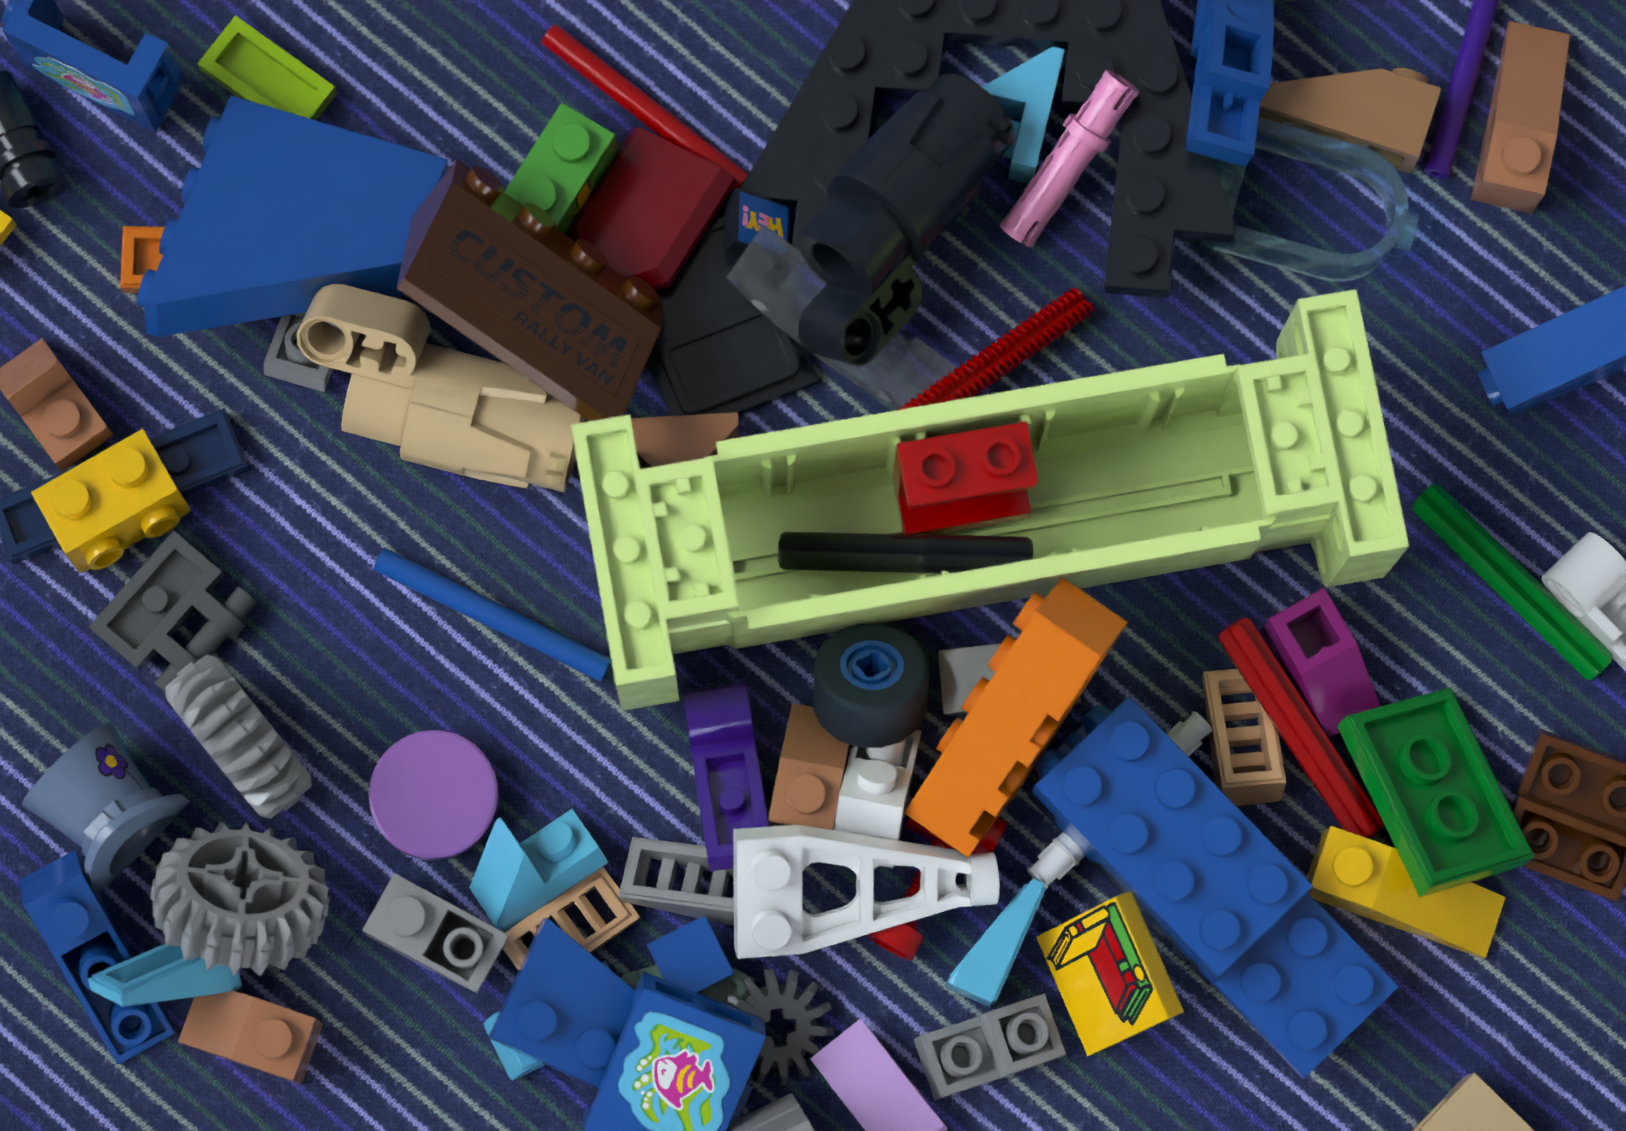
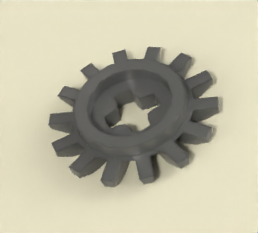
[725,968,834,1086]

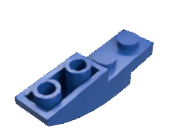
[1185,0,1274,167]

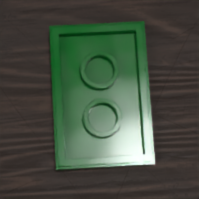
[1337,687,1534,897]

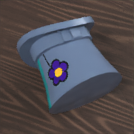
[22,723,191,892]

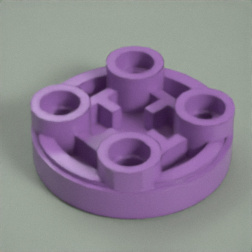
[369,730,499,861]

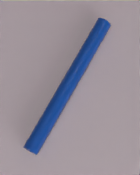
[373,548,612,682]

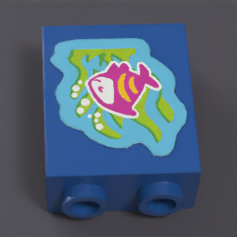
[2,0,185,133]
[583,972,766,1131]

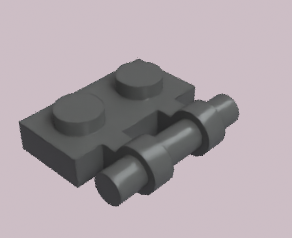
[89,531,257,694]

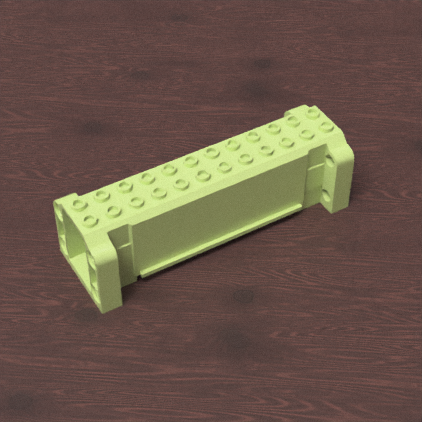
[571,289,1409,711]

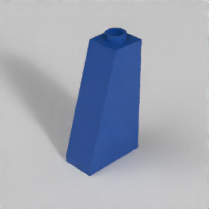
[1477,285,1626,415]

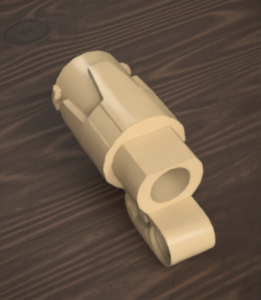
[297,284,586,492]

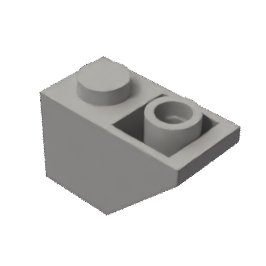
[362,873,509,994]

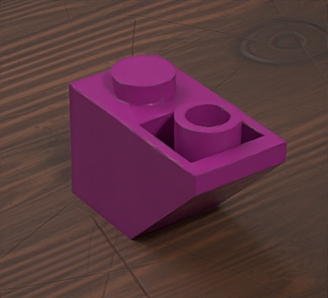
[1260,588,1381,738]

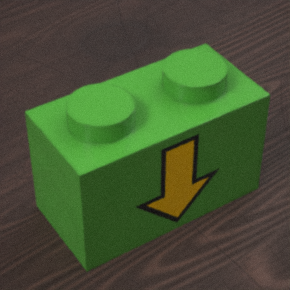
[504,102,618,236]

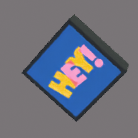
[724,188,791,269]

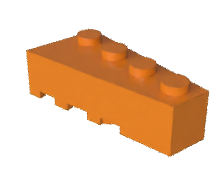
[904,577,1128,857]

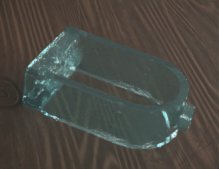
[1188,117,1419,282]

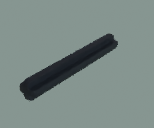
[778,532,1033,574]

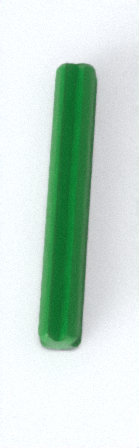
[1412,483,1613,680]

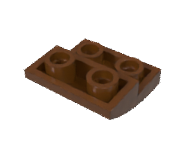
[1511,729,1626,902]

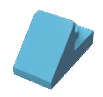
[982,47,1065,183]
[469,809,608,932]

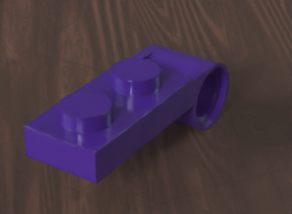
[682,682,769,872]

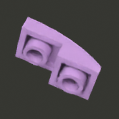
[810,1018,948,1131]

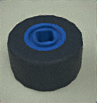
[813,624,929,748]

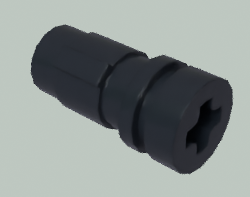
[0,71,67,208]

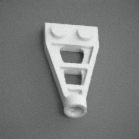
[733,825,999,959]

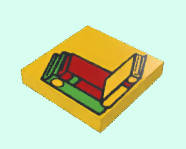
[1036,891,1184,1056]

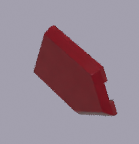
[567,127,737,291]

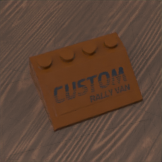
[397,159,663,421]

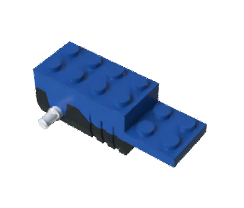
[1027,696,1399,1079]

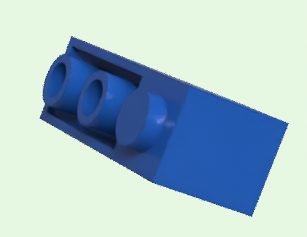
[18,849,175,1065]

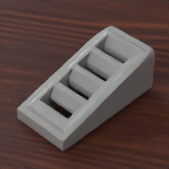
[618,837,734,926]

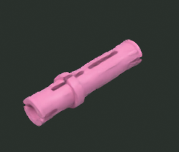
[1000,69,1140,248]

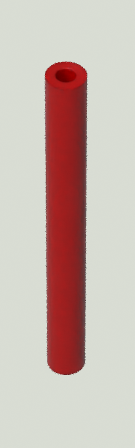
[541,24,748,192]

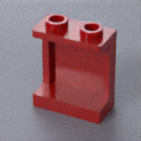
[893,421,1038,535]

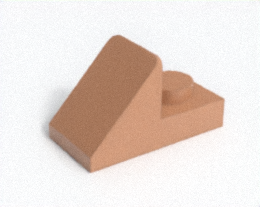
[0,338,113,472]

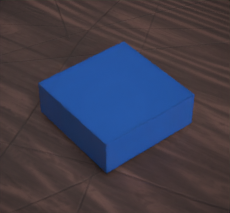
[647,915,734,993]

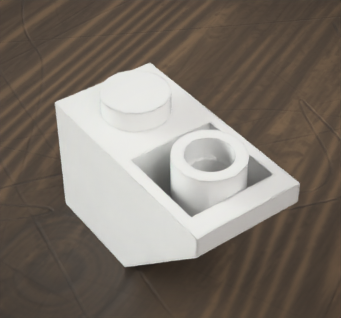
[834,730,921,868]

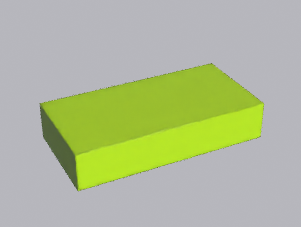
[197,15,337,120]

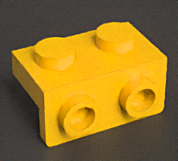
[31,429,191,573]

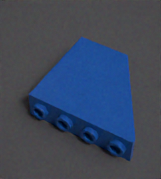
[137,95,448,337]

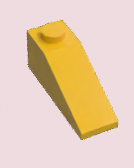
[1306,826,1506,959]

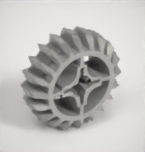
[165,654,312,819]
[150,822,330,976]

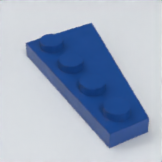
[488,918,753,1122]

